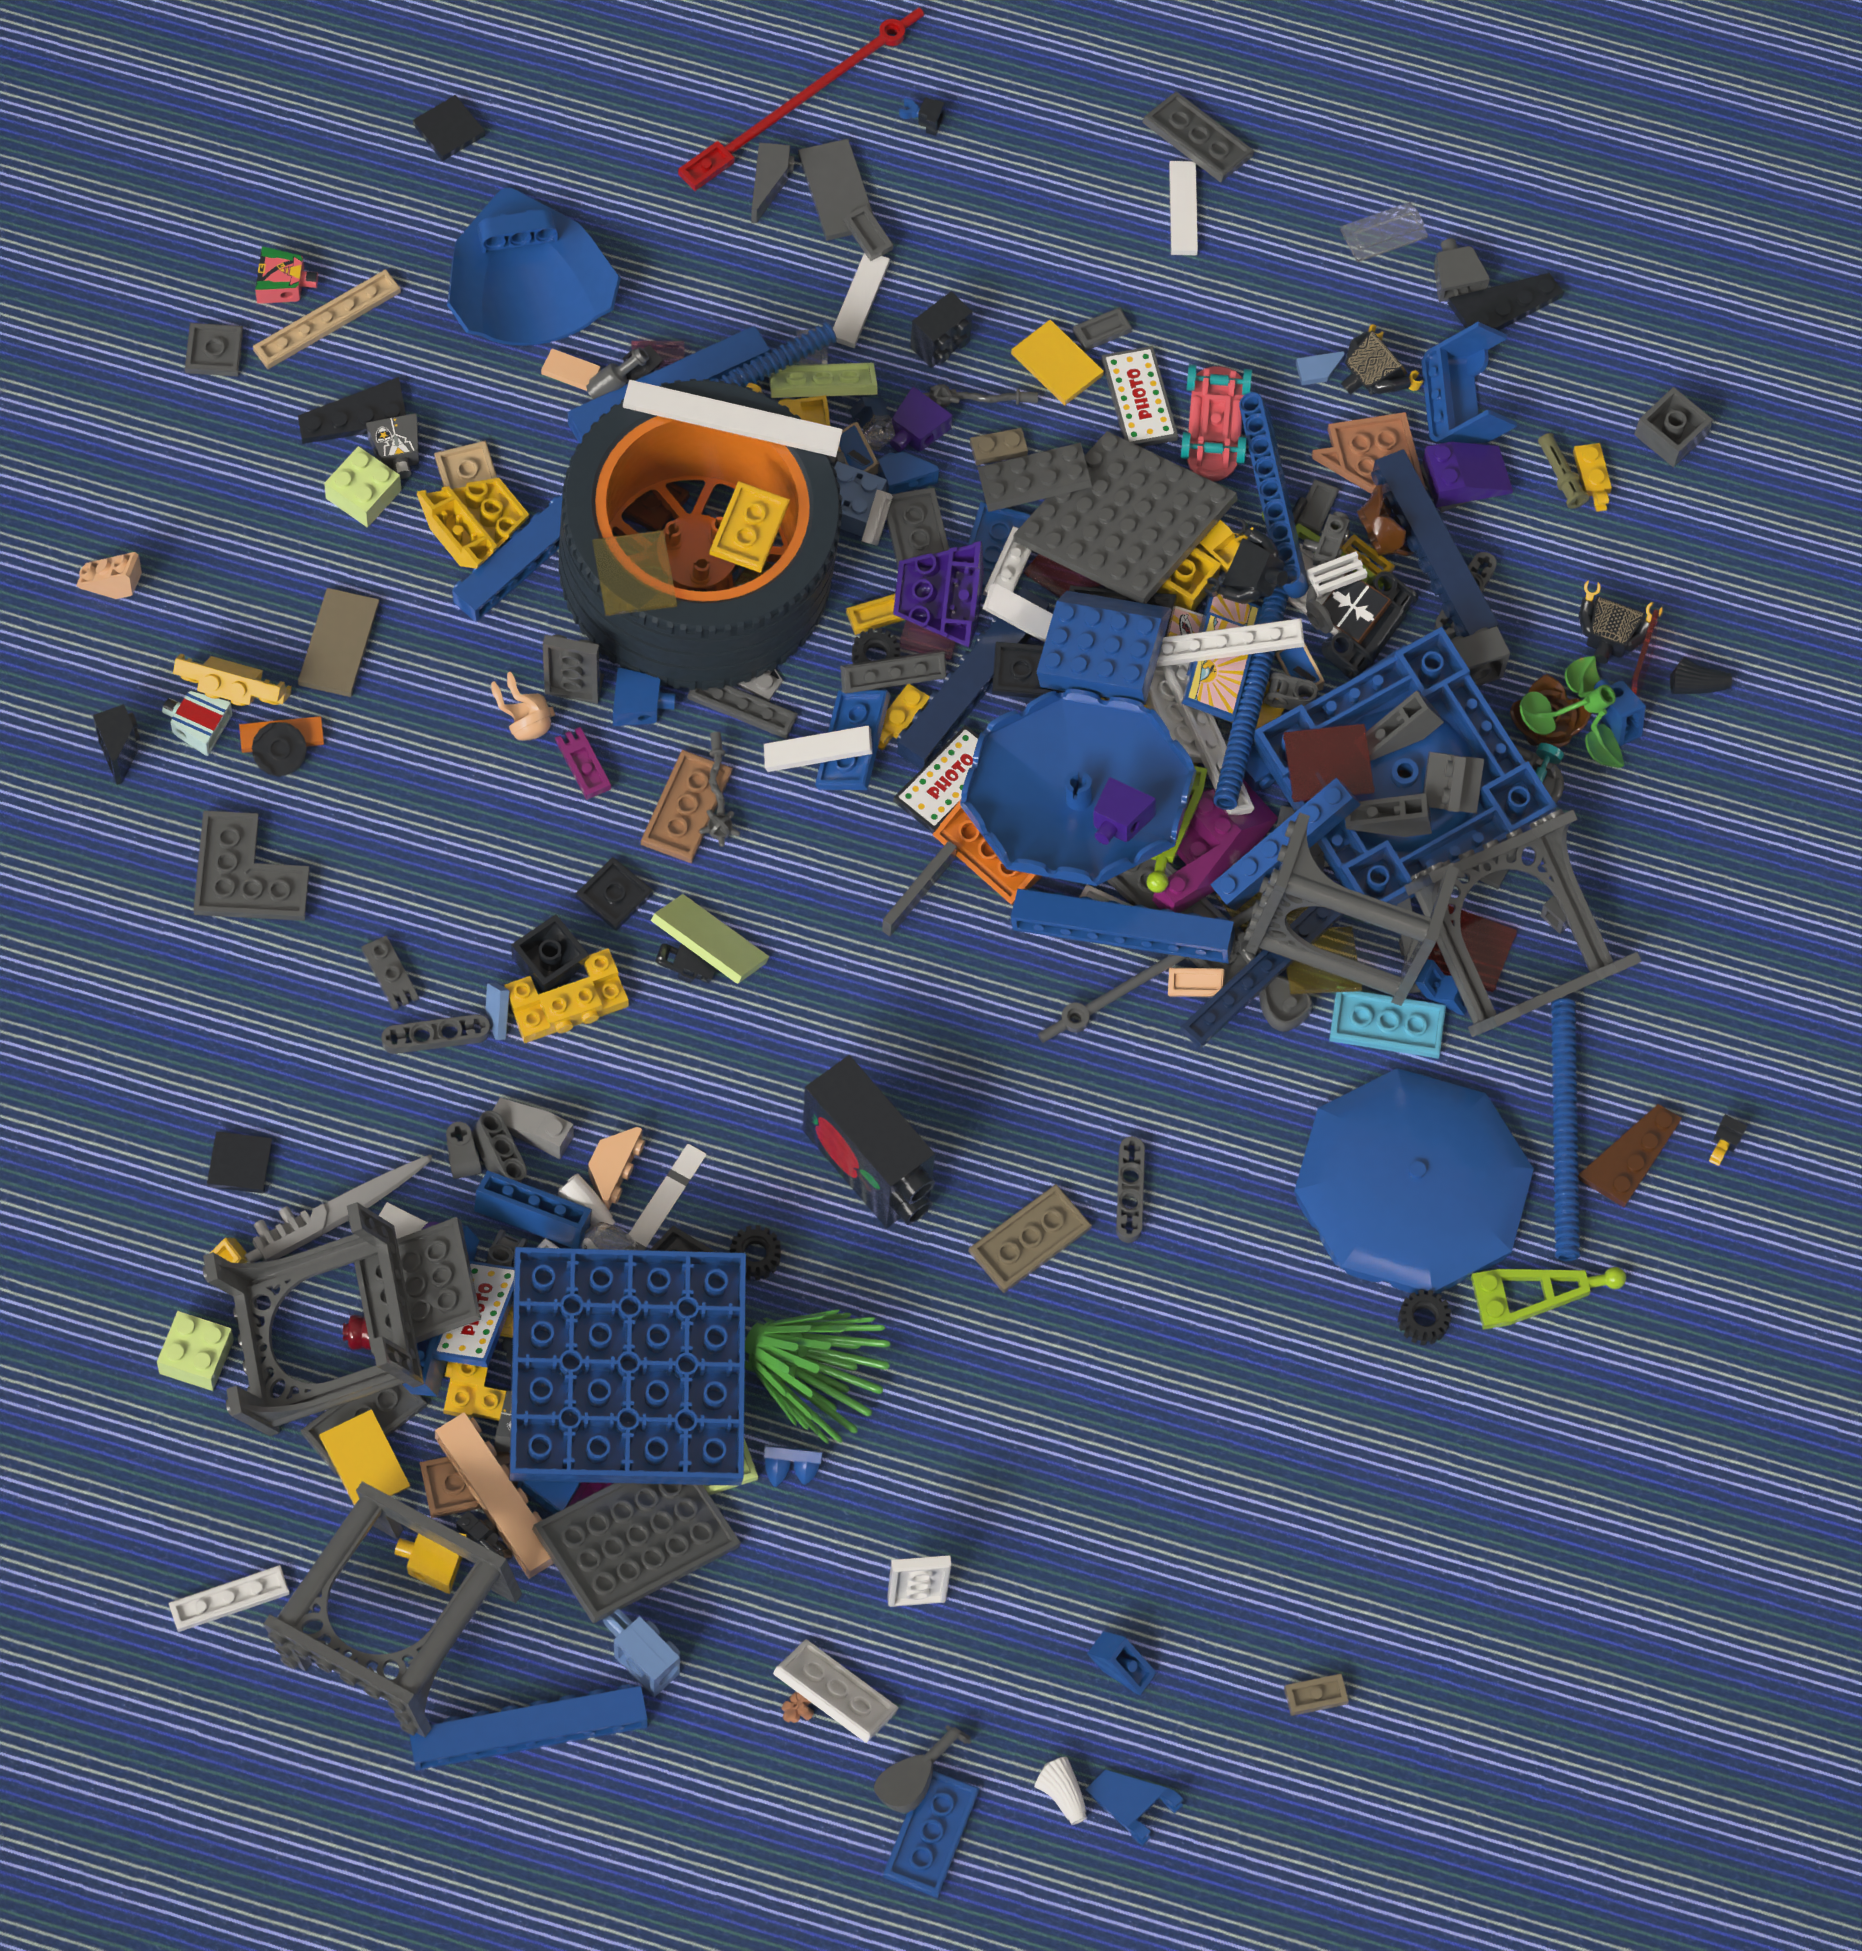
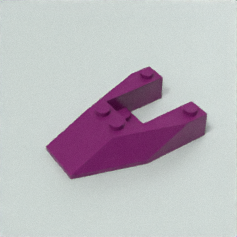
[1152,779,1278,913]

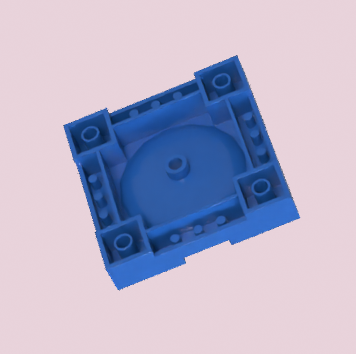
[1253,627,1557,924]

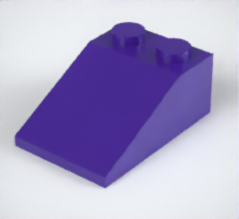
[1422,442,1513,508]

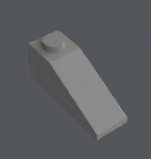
[492,1098,574,1159]

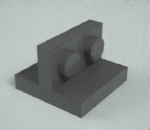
[1423,752,1484,813]

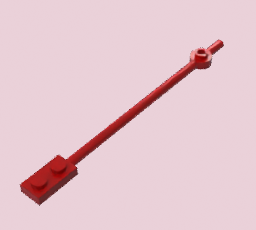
[678,7,924,191]

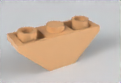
[76,552,142,599]
[588,1127,645,1210]

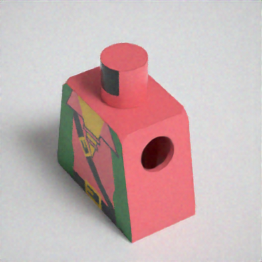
[255,247,318,303]

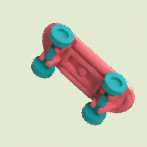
[1181,364,1252,482]

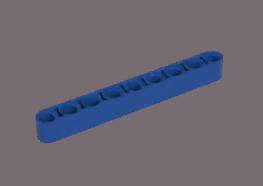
[1239,392,1309,598]

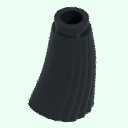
[1670,656,1732,694]

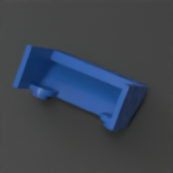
[1422,322,1517,444]

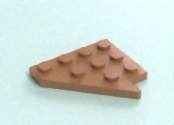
[1312,412,1426,501]

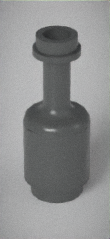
[586,347,649,399]

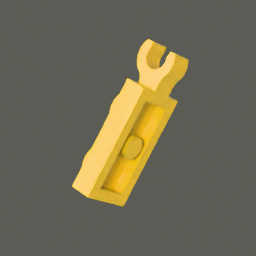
[1573,443,1612,512]
[878,684,930,751]

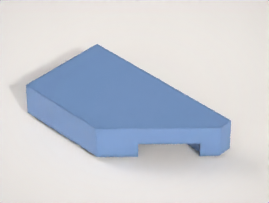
[1296,351,1345,385]
[485,982,510,1040]

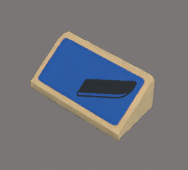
[838,422,878,475]
[1275,643,1324,697]

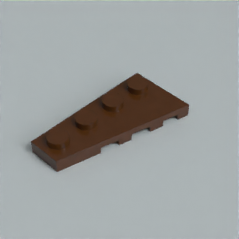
[1577,1104,1682,1208]

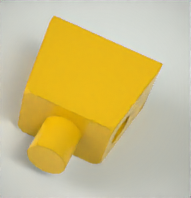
[395,1533,467,1594]

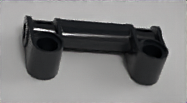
[1321,571,1419,680]

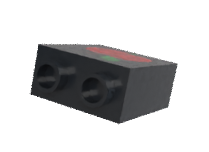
[802,1055,935,1229]

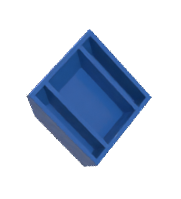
[1037,591,1171,705]

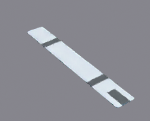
[618,1144,706,1250]

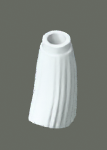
[558,1174,615,1233]
[1034,1757,1087,1825]

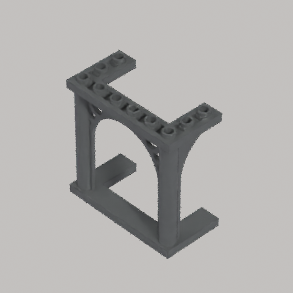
[1404,809,1642,1037]
[1243,812,1459,1006]
[203,1202,424,1436]
[263,1481,522,1737]

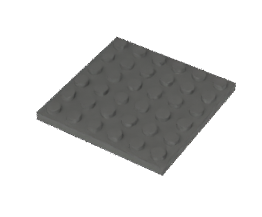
[1013,431,1237,604]

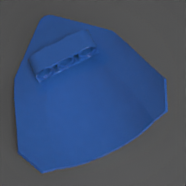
[447,188,621,346]

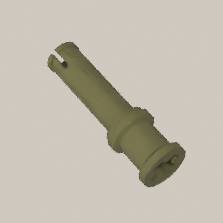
[1538,433,1589,509]

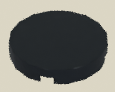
[252,722,307,777]

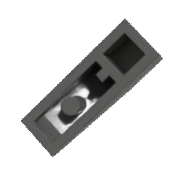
[751,142,795,223]
[1354,691,1444,762]
[1345,793,1432,837]

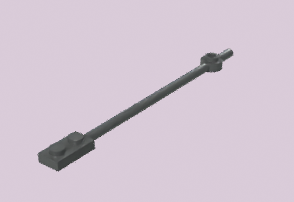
[1037,896,1300,1043]

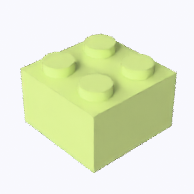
[324,446,401,528]
[157,1311,234,1391]

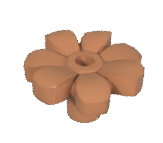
[782,1692,814,1723]

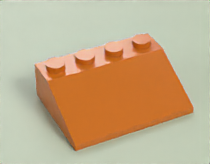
[932,800,1043,905]

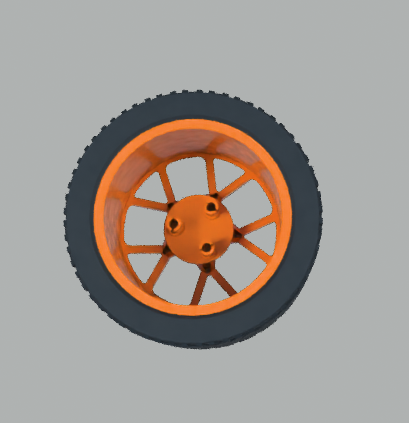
[558,379,842,690]

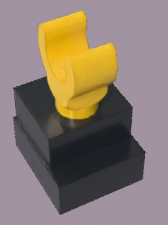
[1709,1114,1747,1166]

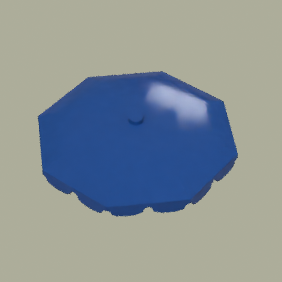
[960,689,1196,886]
[1294,1068,1534,1294]

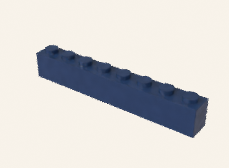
[1371,449,1499,637]
[896,587,1049,769]

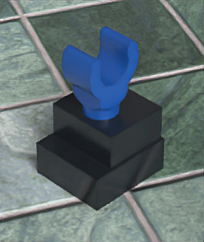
[899,97,945,136]

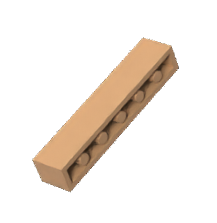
[435,1412,554,1579]

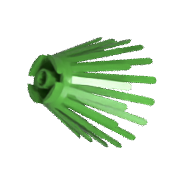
[745,1309,890,1444]

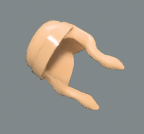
[491,672,555,741]

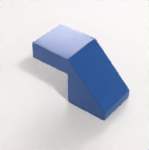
[1414,959,1467,1015]

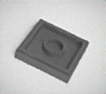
[185,323,243,377]

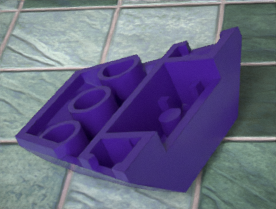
[893,541,984,648]

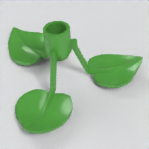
[1519,656,1624,768]

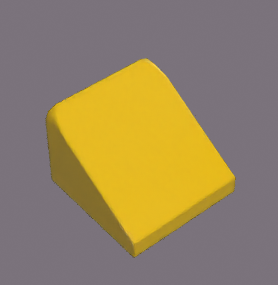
[210,1238,247,1263]

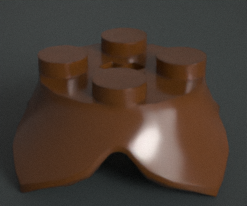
[1356,484,1414,556]
[1510,674,1591,748]

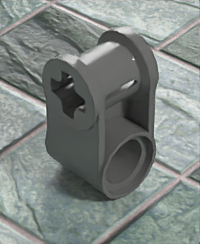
[1264,673,1318,710]
[446,1122,481,1179]
[486,1229,528,1267]

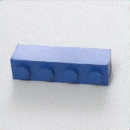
[474,1170,592,1249]

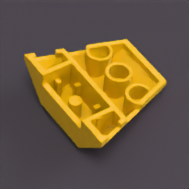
[417,478,529,569]

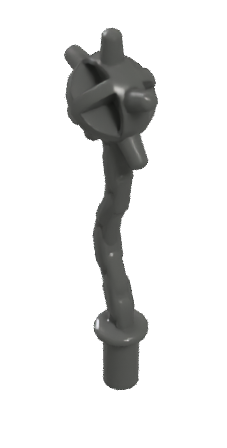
[923,384,1038,408]
[699,732,740,847]

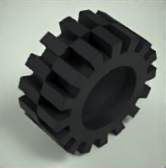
[851,628,901,663]
[730,1225,781,1281]
[1398,1290,1451,1345]

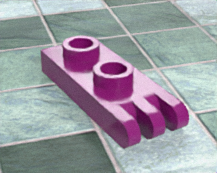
[555,727,611,800]

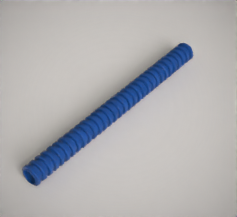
[714,322,837,388]
[1213,587,1289,810]
[1551,998,1580,1261]

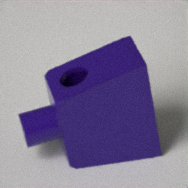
[889,387,952,452]
[1093,777,1156,845]

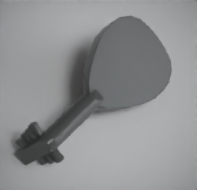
[1232,932,1313,1032]
[874,1725,972,1813]

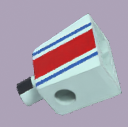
[162,691,232,756]

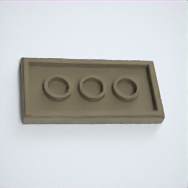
[298,588,380,697]
[968,1184,1092,1293]

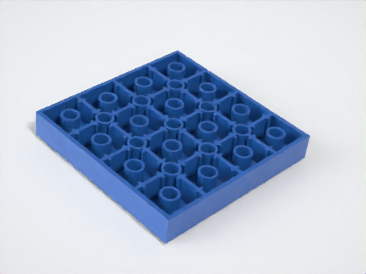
[509,1247,746,1486]

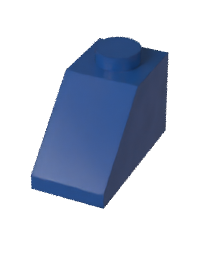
[878,452,939,494]
[1087,1631,1157,1695]

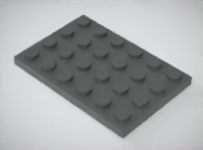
[532,1483,741,1624]

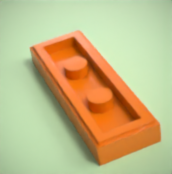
[239,716,324,753]

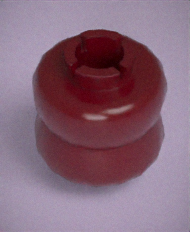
[343,1314,371,1350]

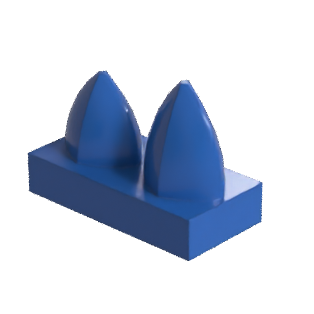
[764,1444,823,1487]

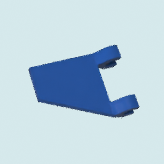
[1085,1770,1183,1846]

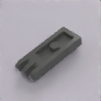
[361,936,419,1011]

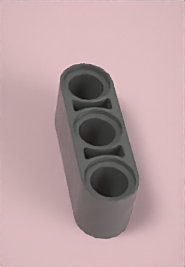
[471,1111,527,1183]

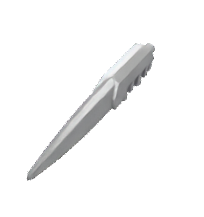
[245,1155,432,1263]

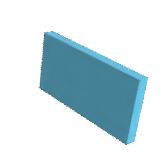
[1329,987,1446,1059]

